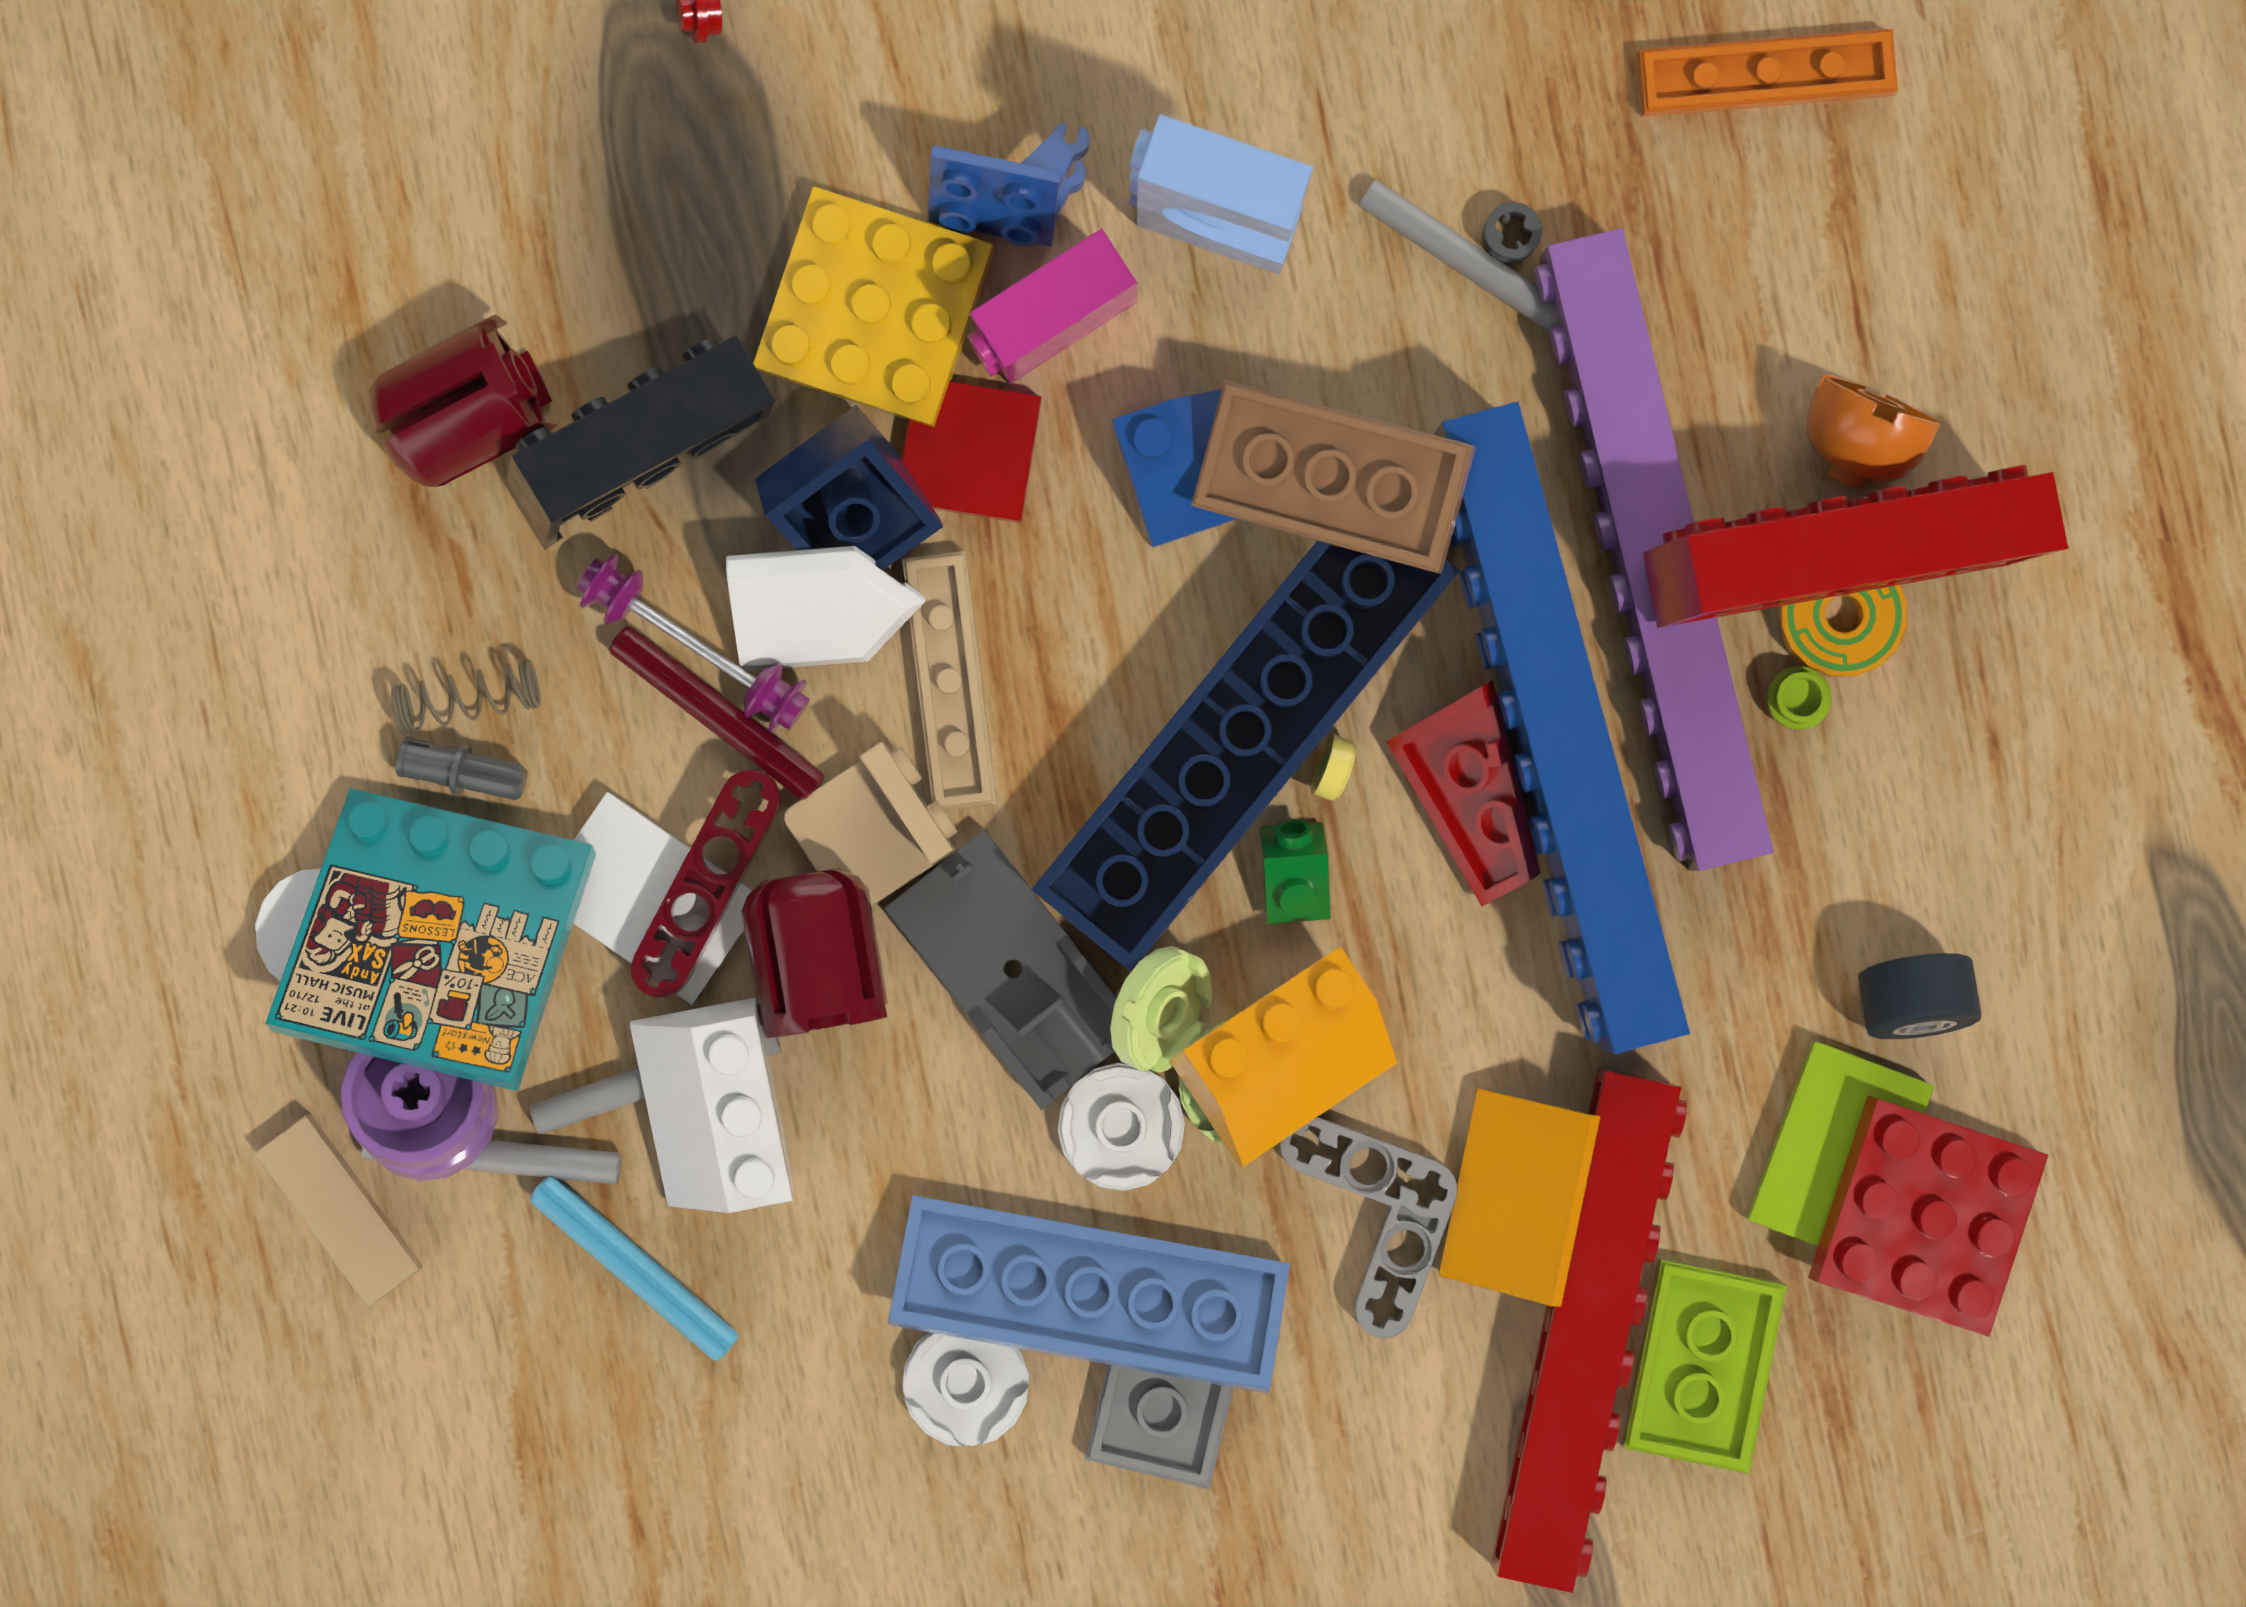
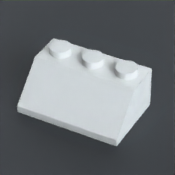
[630,997,794,1213]

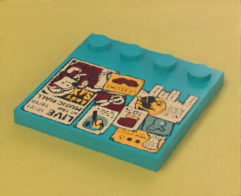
[265,788,596,1091]

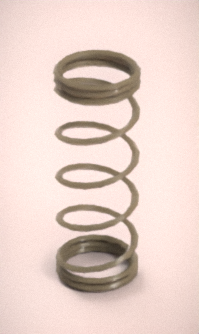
[391,659,541,734]

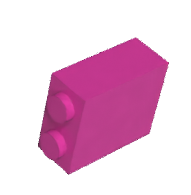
[967,228,1138,385]

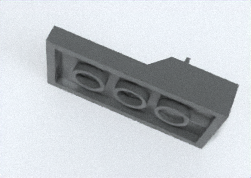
[884,829,1117,1110]

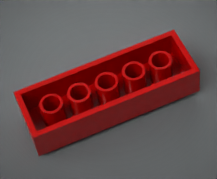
[1643,465,2068,628]

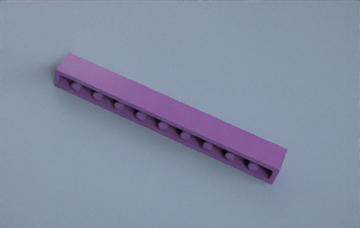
[1534,228,1774,871]

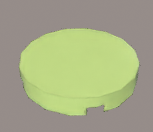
[1110,946,1212,1073]

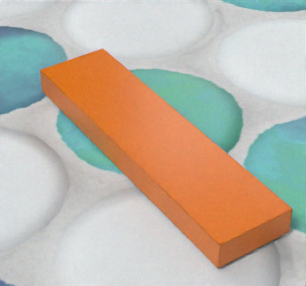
[1637,28,1898,117]

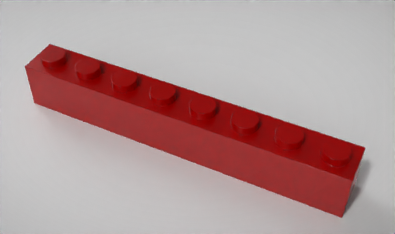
[1491,1067,1687,1593]

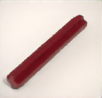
[608,626,824,799]

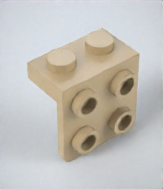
[784,742,958,906]

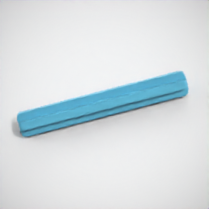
[529,1176,738,1361]

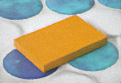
[1438,1088,1600,1307]

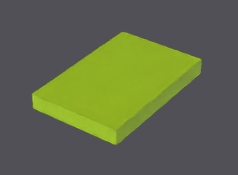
[1745,1040,1935,1246]
[1621,1258,1787,1474]

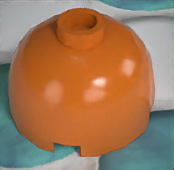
[1806,374,1940,489]

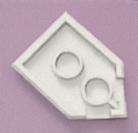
[726,546,926,671]

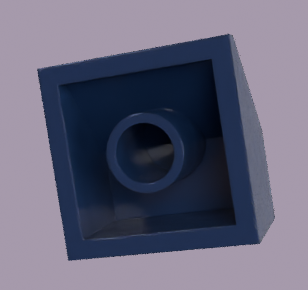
[755,405,943,570]

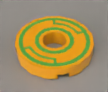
[1778,585,1907,677]

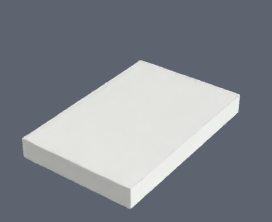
[573,792,752,1005]

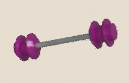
[577,554,810,734]

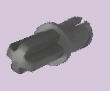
[396,737,527,800]

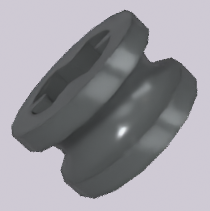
[1482,202,1542,264]

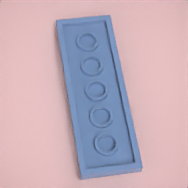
[888,1195,1290,1393]

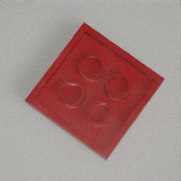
[1808,1095,2049,1337]

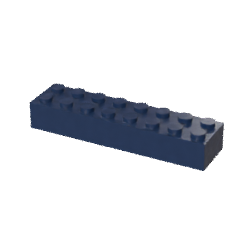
[1031,540,1460,972]

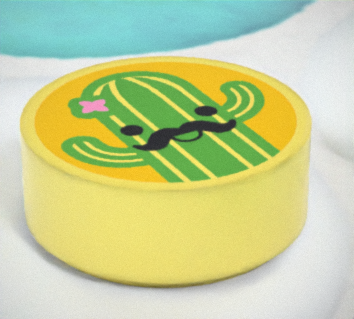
[1311,734,1357,801]

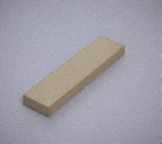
[902,551,997,810]

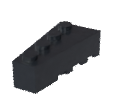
[506,335,775,550]

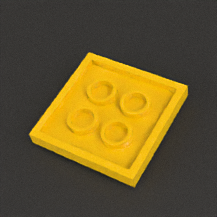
[753,186,995,427]

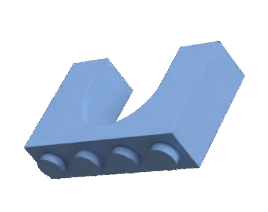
[1129,114,1313,274]

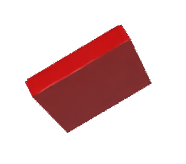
[902,381,1042,524]

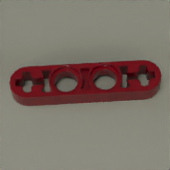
[630,770,781,998]

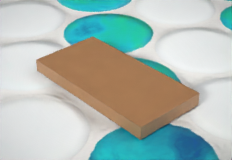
[1191,380,1476,574]

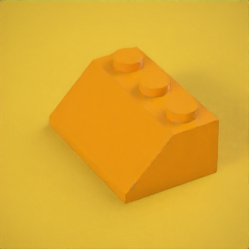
[1170,946,1398,1168]

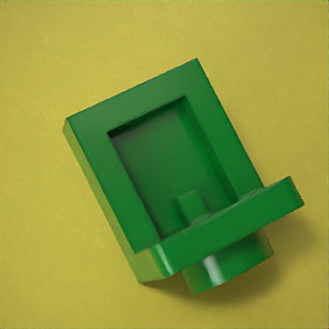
[1260,819,1331,924]

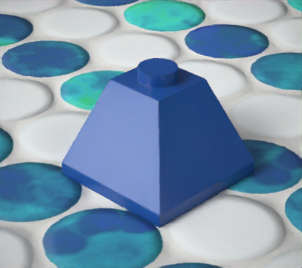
[1112,389,1238,548]

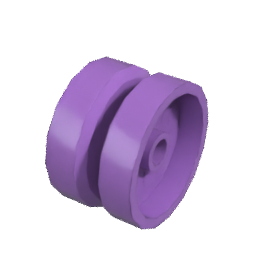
[341,1052,498,1181]

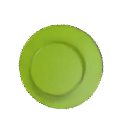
[1766,666,1832,730]

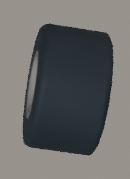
[1858,953,1981,1039]

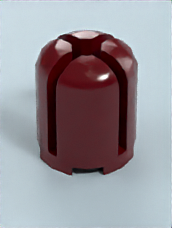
[369,314,557,487]
[741,868,888,1038]

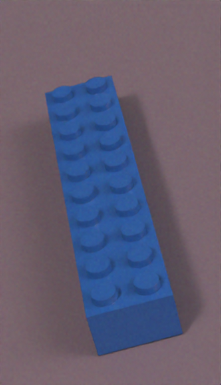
[1433,401,1690,1054]

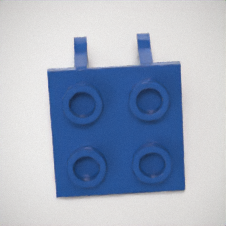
[928,123,1090,247]

